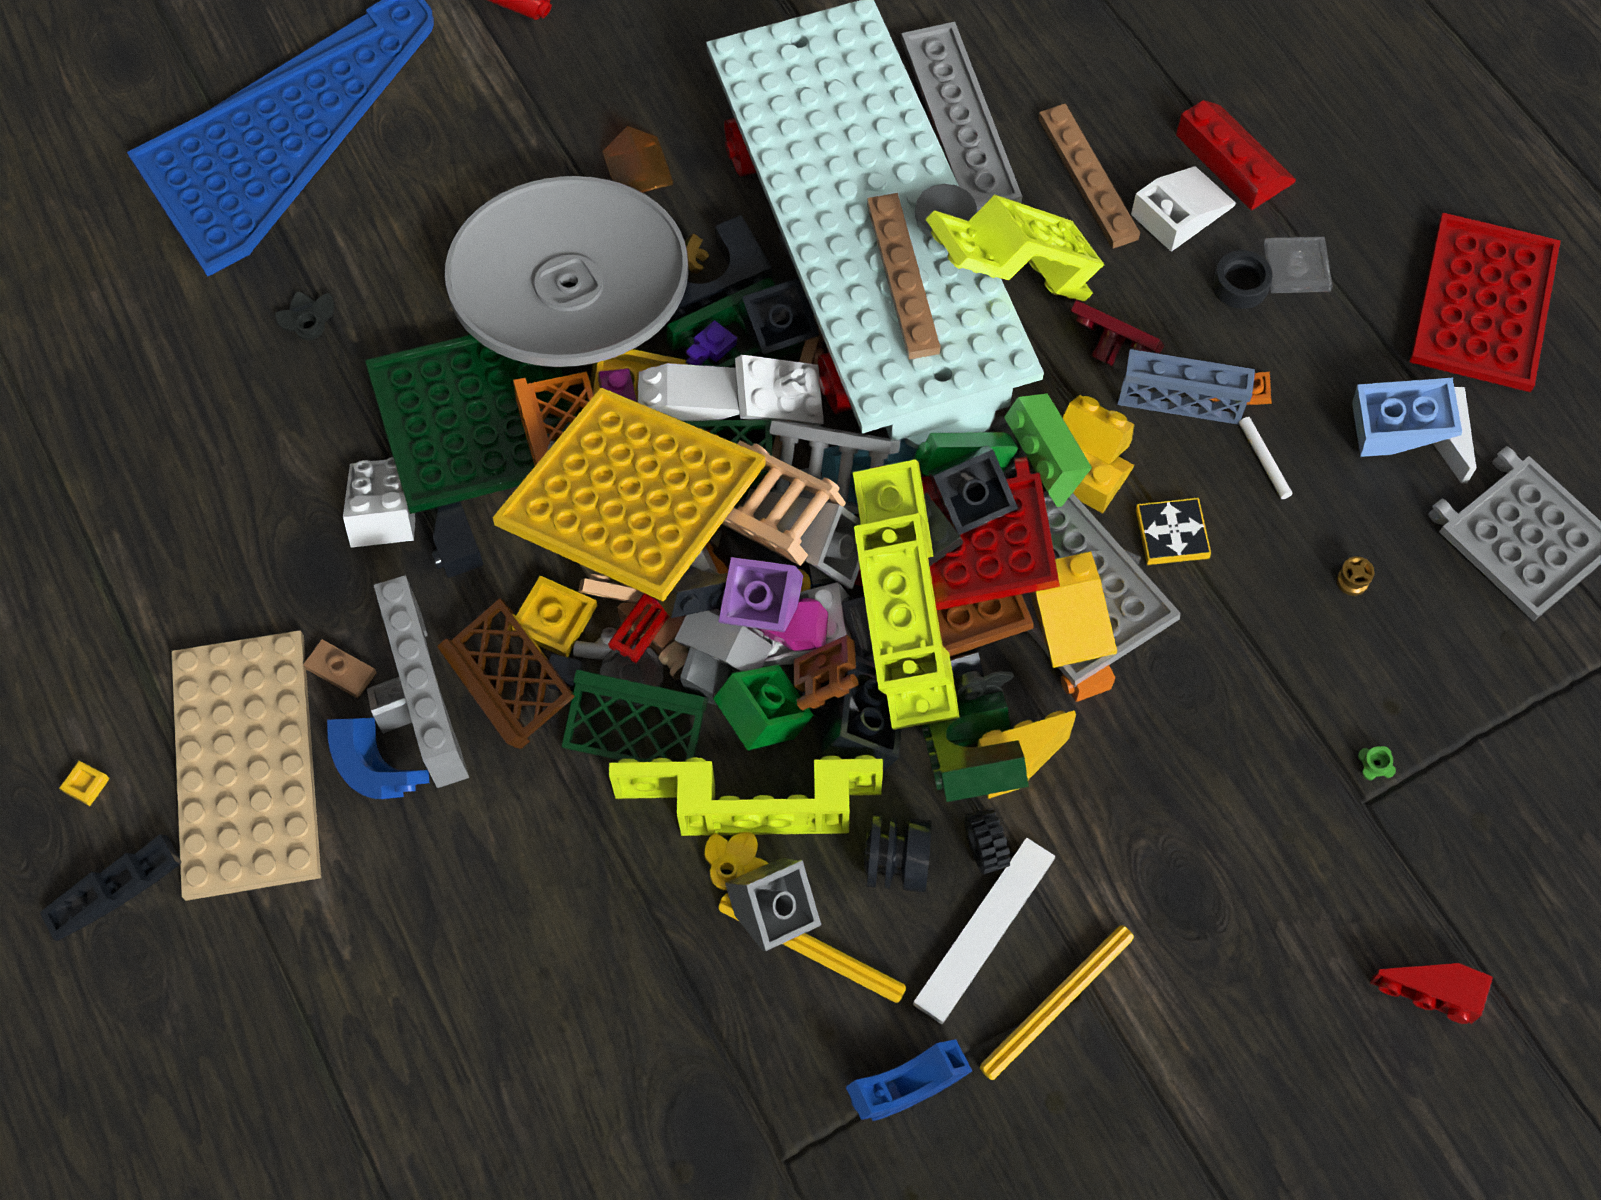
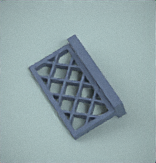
[1117,349,1255,425]

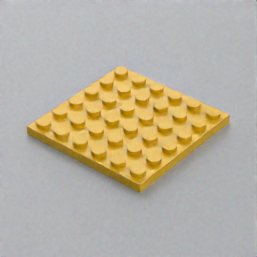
[493,388,766,601]

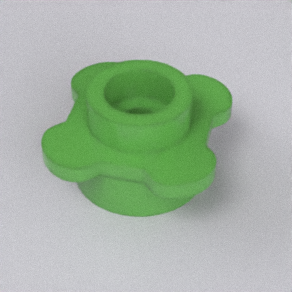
[1358,746,1396,780]

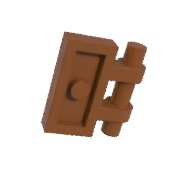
[794,635,858,710]

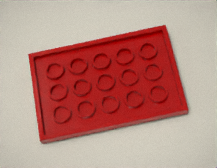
[1410,213,1561,392]

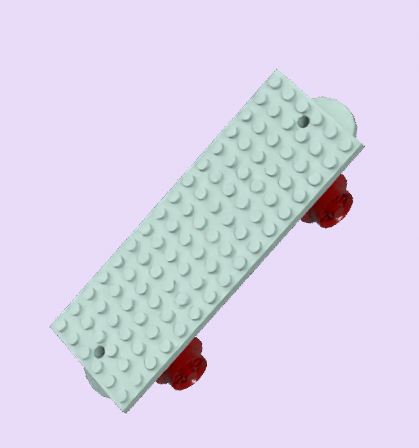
[706,0,1044,449]

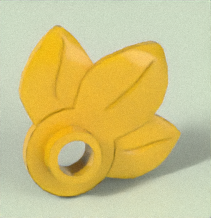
[705,832,769,890]

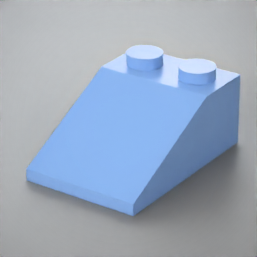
[1352,378,1462,457]

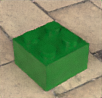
[713,664,814,750]

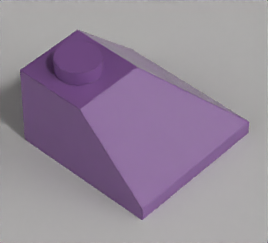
[718,557,803,632]

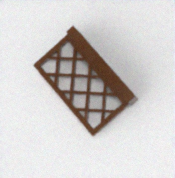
[437,598,575,749]

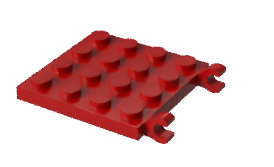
[921,456,1060,610]

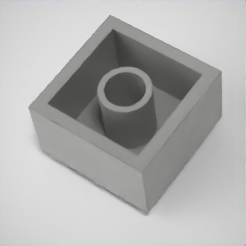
[674,609,773,672]

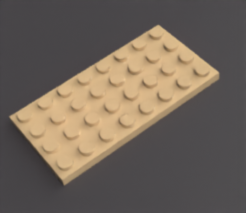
[172,630,321,901]

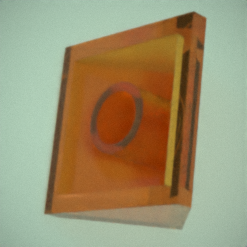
[603,126,673,193]

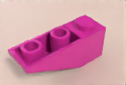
[756,598,828,651]

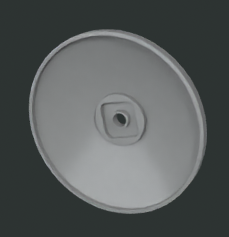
[445,176,688,367]

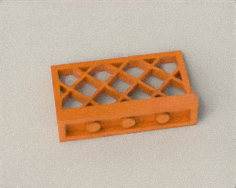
[513,372,594,466]

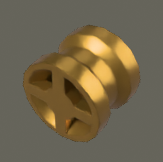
[1337,556,1375,596]

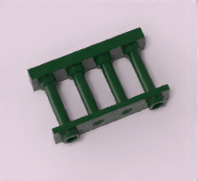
[666,277,805,368]

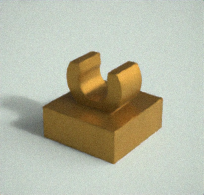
[685,234,709,274]

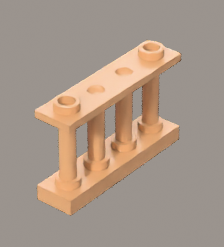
[722,441,846,566]

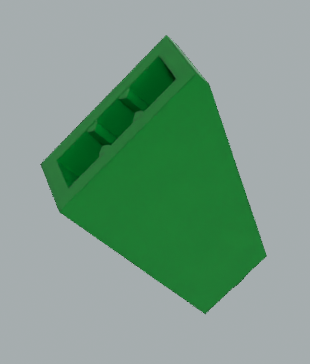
[915,432,1018,477]

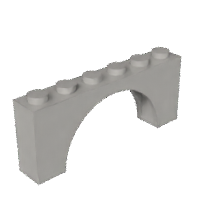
[374,575,469,788]

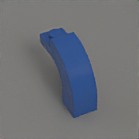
[327,718,429,799]
[846,1039,972,1121]

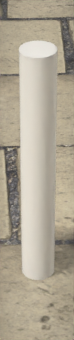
[1239,417,1293,499]

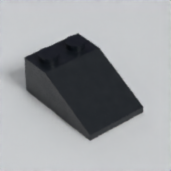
[821,655,902,771]

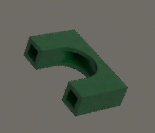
[921,692,1029,802]

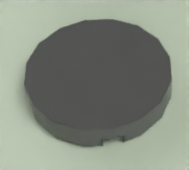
[915,184,977,238]
[600,644,664,706]

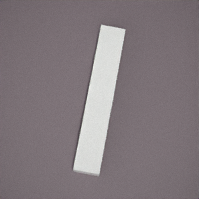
[913,838,1055,1024]

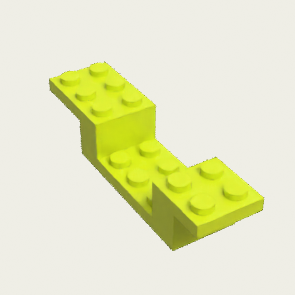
[926,194,1104,301]
[853,459,960,730]
[609,755,883,836]

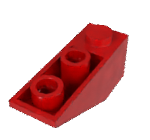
[1370,963,1493,1024]

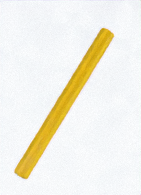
[718,893,906,1003]
[980,925,1134,1080]

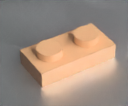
[578,574,644,603]

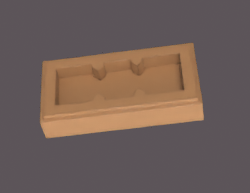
[303,639,377,699]

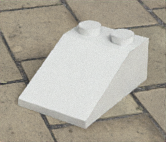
[638,363,740,421]

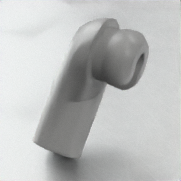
[573,627,617,659]

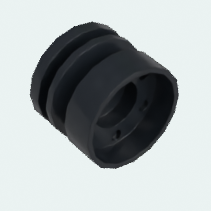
[864,815,932,892]

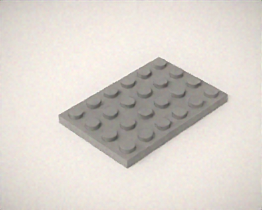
[1021,491,1181,687]

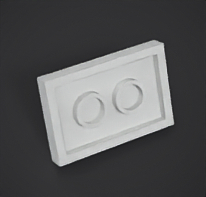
[735,355,824,426]

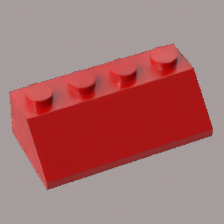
[1176,100,1296,211]

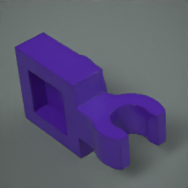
[686,320,737,366]

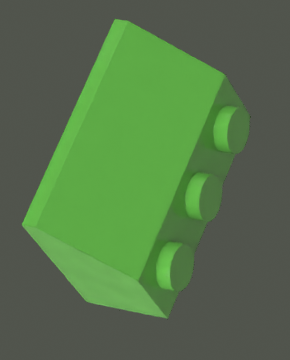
[1004,393,1092,507]

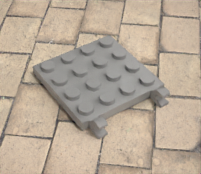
[1428,446,1601,621]

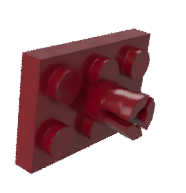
[1071,300,1165,366]

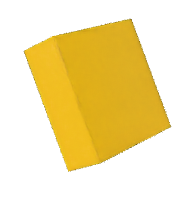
[60,761,110,806]

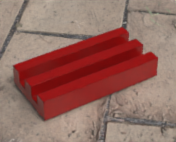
[608,593,669,663]

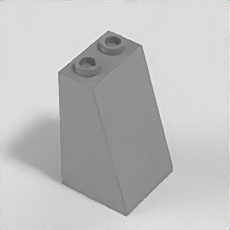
[743,488,861,589]

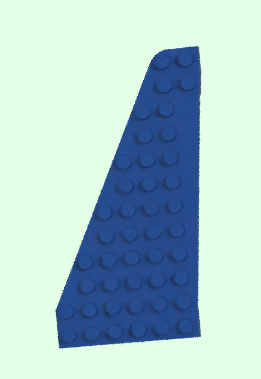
[127,0,434,277]

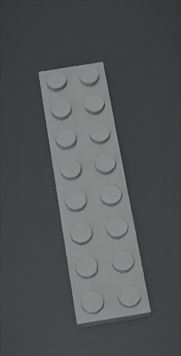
[901,22,1022,212]

